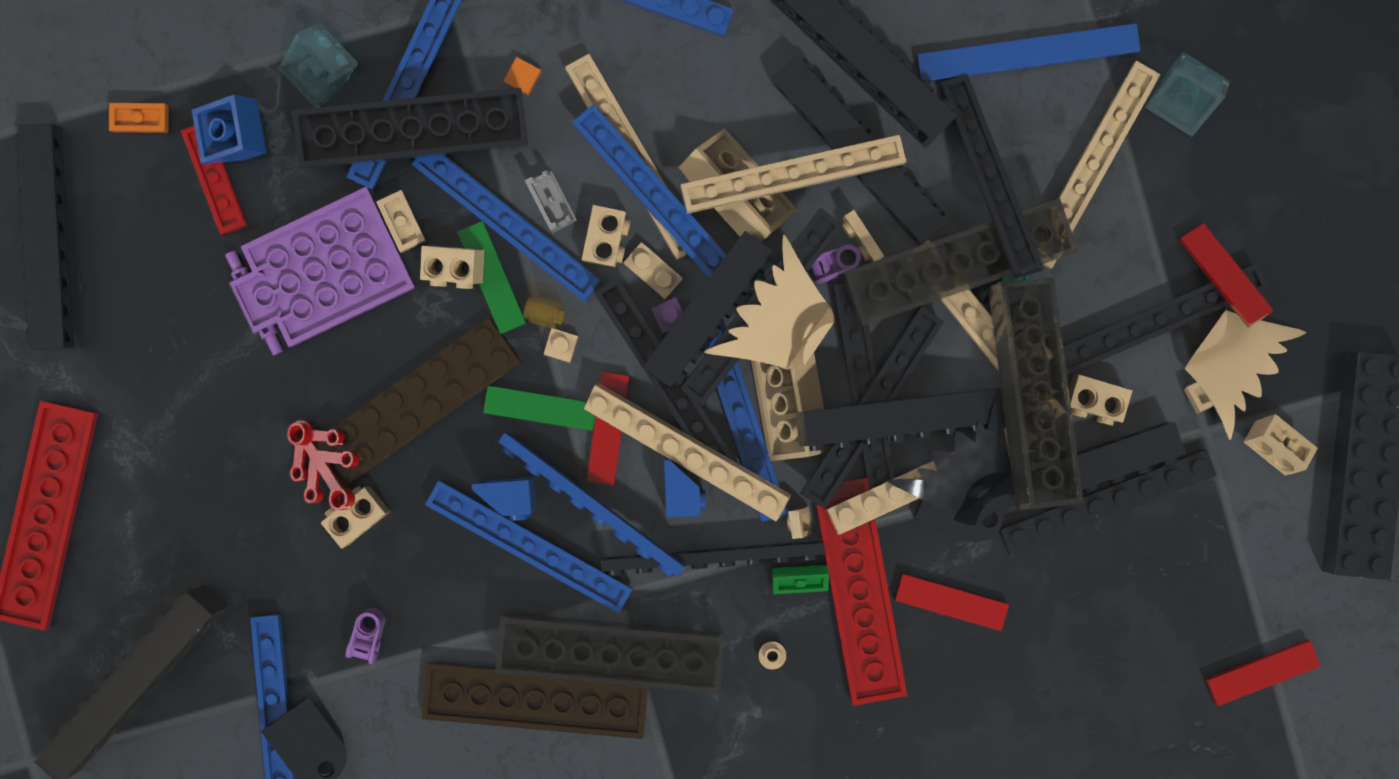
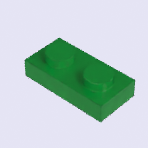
[772,565,829,594]

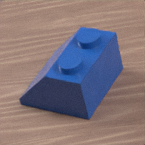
[192,95,266,164]
[664,458,706,517]
[472,477,537,521]

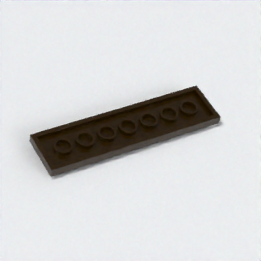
[314,318,521,488]
[422,662,649,739]

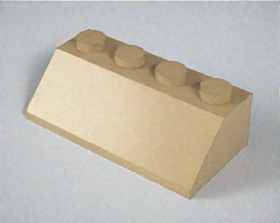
[678,128,798,243]
[751,353,831,461]

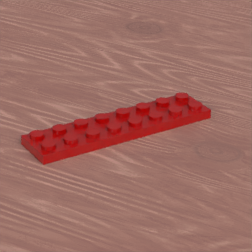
[0,401,98,630]
[816,477,907,706]

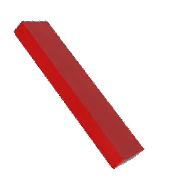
[181,126,248,235]
[1179,223,1273,328]
[587,372,630,486]
[894,573,1009,631]
[1205,639,1321,706]

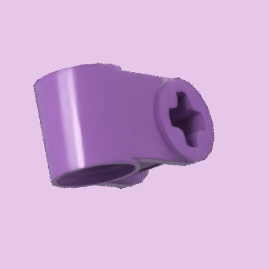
[811,245,861,286]
[346,608,385,665]

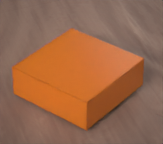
[503,57,542,96]

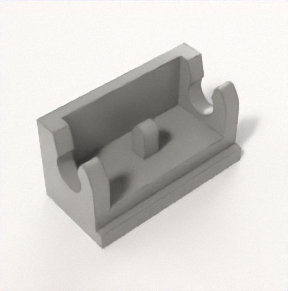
[525,170,577,233]

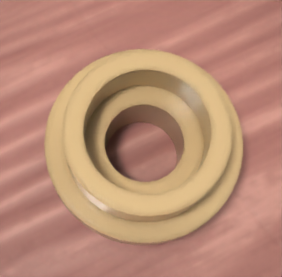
[758,641,786,669]

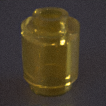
[523,296,566,329]

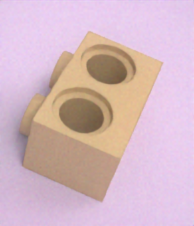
[582,205,631,269]
[420,246,485,289]
[1064,375,1132,426]
[1244,414,1318,476]
[321,486,391,549]

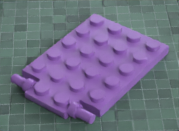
[225,187,416,356]

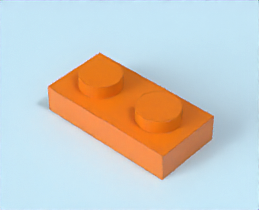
[109,103,169,133]

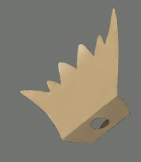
[704,235,834,370]
[1185,309,1306,440]

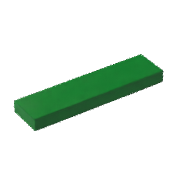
[457,221,527,334]
[483,386,596,431]

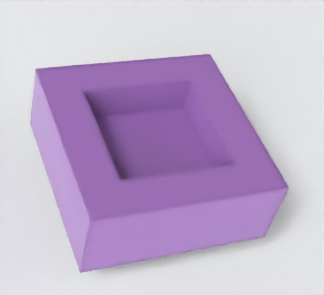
[651,297,683,334]

